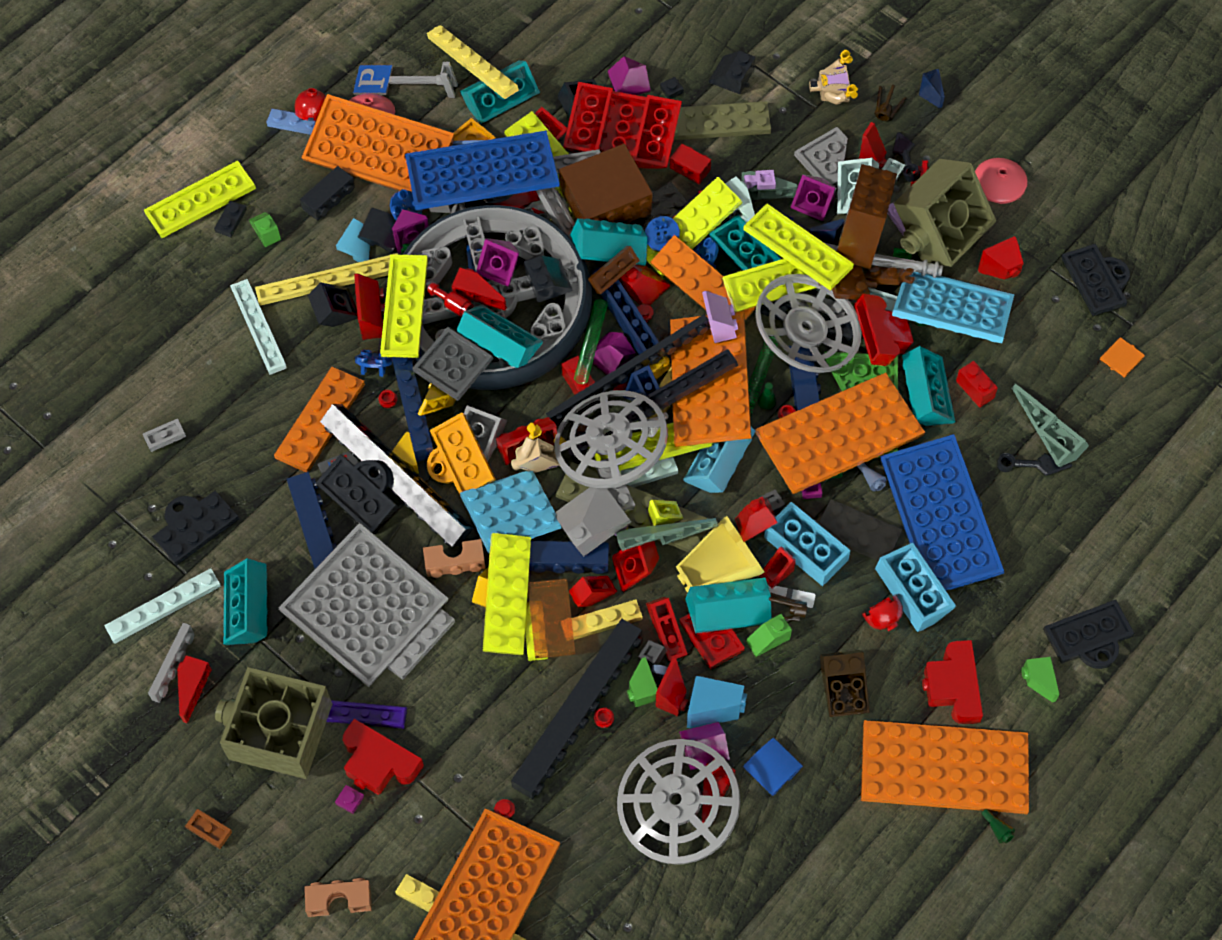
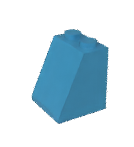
[687,676,747,729]

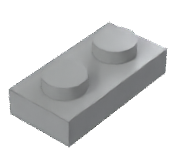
[143,418,186,452]

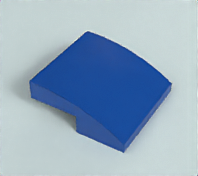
[743,738,803,796]

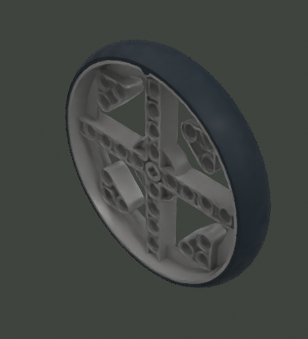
[403,205,592,390]

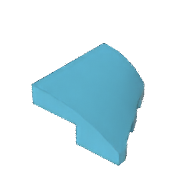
[336,218,370,262]

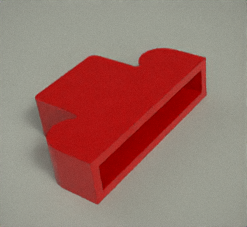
[854,294,914,366]
[922,640,983,724]
[343,719,424,795]

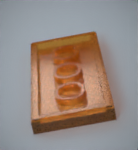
[528,579,575,659]

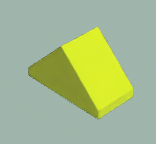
[648,500,683,526]

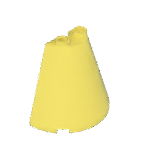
[676,516,764,593]

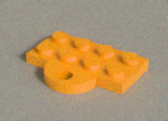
[427,413,496,497]

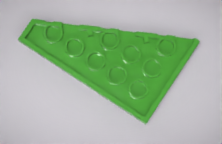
[825,352,898,457]

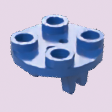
[390,189,422,220]
[645,216,680,251]
[692,237,718,270]
[355,350,392,377]

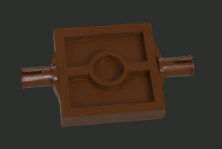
[818,266,877,300]

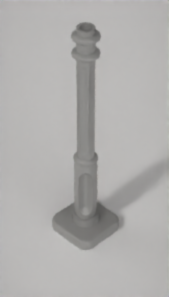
[783,242,943,278]

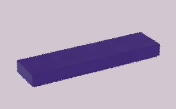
[326,700,407,729]

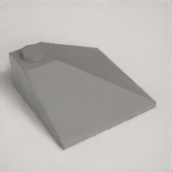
[555,487,631,557]

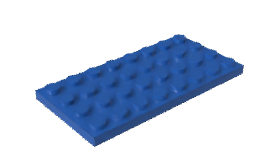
[405,131,559,210]
[880,434,1004,591]

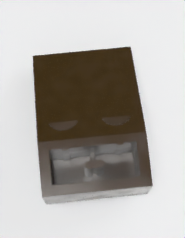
[820,650,870,717]

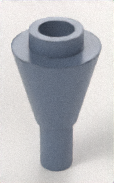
[857,463,886,491]

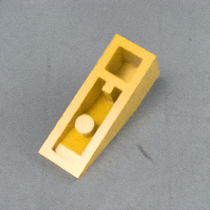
[418,383,456,416]

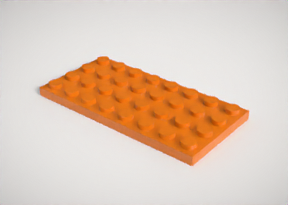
[302,94,456,192]
[670,311,751,447]
[755,373,925,494]
[861,720,1029,814]
[414,809,560,940]

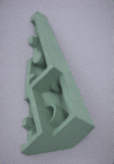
[1012,384,1089,467]
[616,518,718,551]

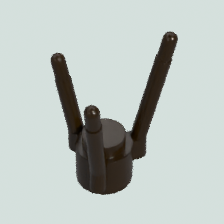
[874,84,907,121]
[769,592,807,621]

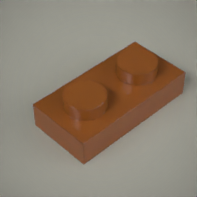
[185,809,232,849]

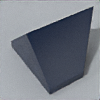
[919,69,944,108]
[809,219,844,245]
[623,365,660,401]

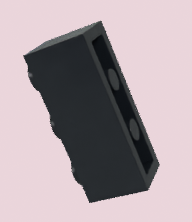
[300,166,355,221]

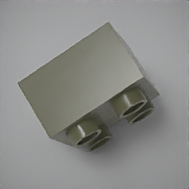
[893,159,996,267]
[215,667,332,779]

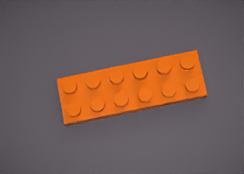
[650,235,756,320]
[274,367,365,472]

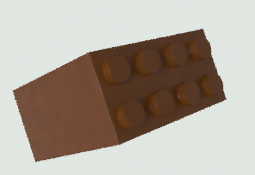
[559,144,653,224]
[837,164,897,269]

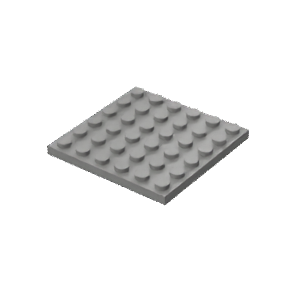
[279,523,448,687]

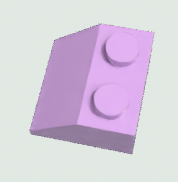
[702,291,738,343]

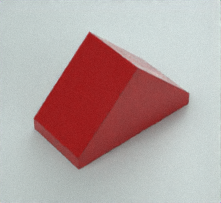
[759,546,796,589]

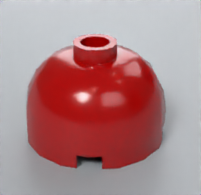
[295,88,326,121]
[862,594,903,631]

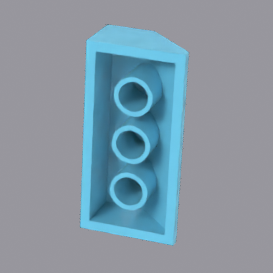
[683,427,755,493]
[875,543,956,632]

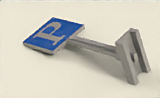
[353,62,458,98]

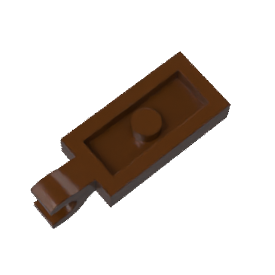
[864,266,916,285]

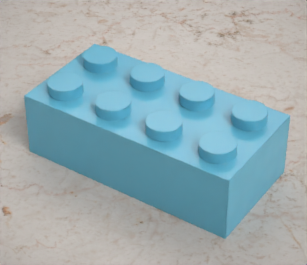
[764,502,851,586]

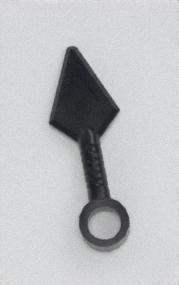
[892,132,921,182]
[997,453,1072,476]

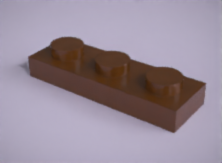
[588,246,640,294]

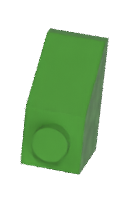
[249,212,281,247]
[746,614,792,657]
[627,657,657,707]
[1021,657,1059,702]

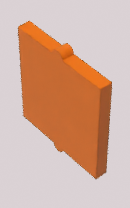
[1100,337,1145,378]

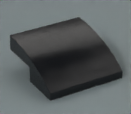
[358,208,396,253]

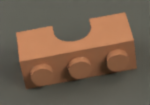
[423,539,486,578]
[305,878,372,917]

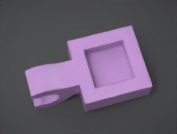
[743,170,776,190]

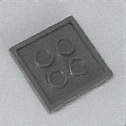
[413,327,493,401]

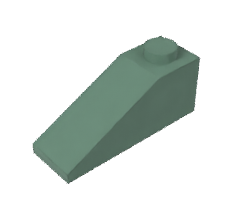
[741,171,797,200]

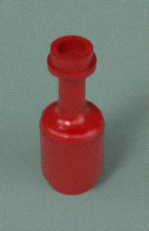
[427,283,474,317]

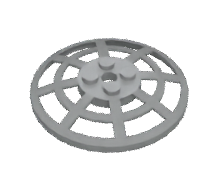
[756,274,862,373]
[554,390,668,488]
[617,739,741,865]

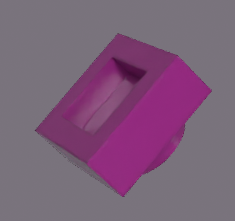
[801,482,822,499]
[335,785,364,814]

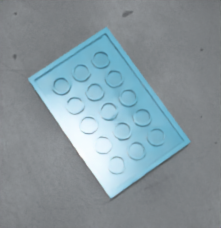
[892,272,1014,343]

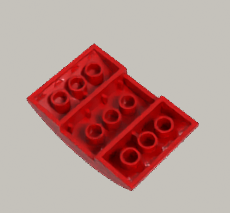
[563,82,682,169]

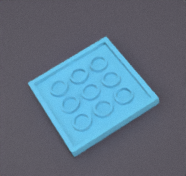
[460,471,561,553]

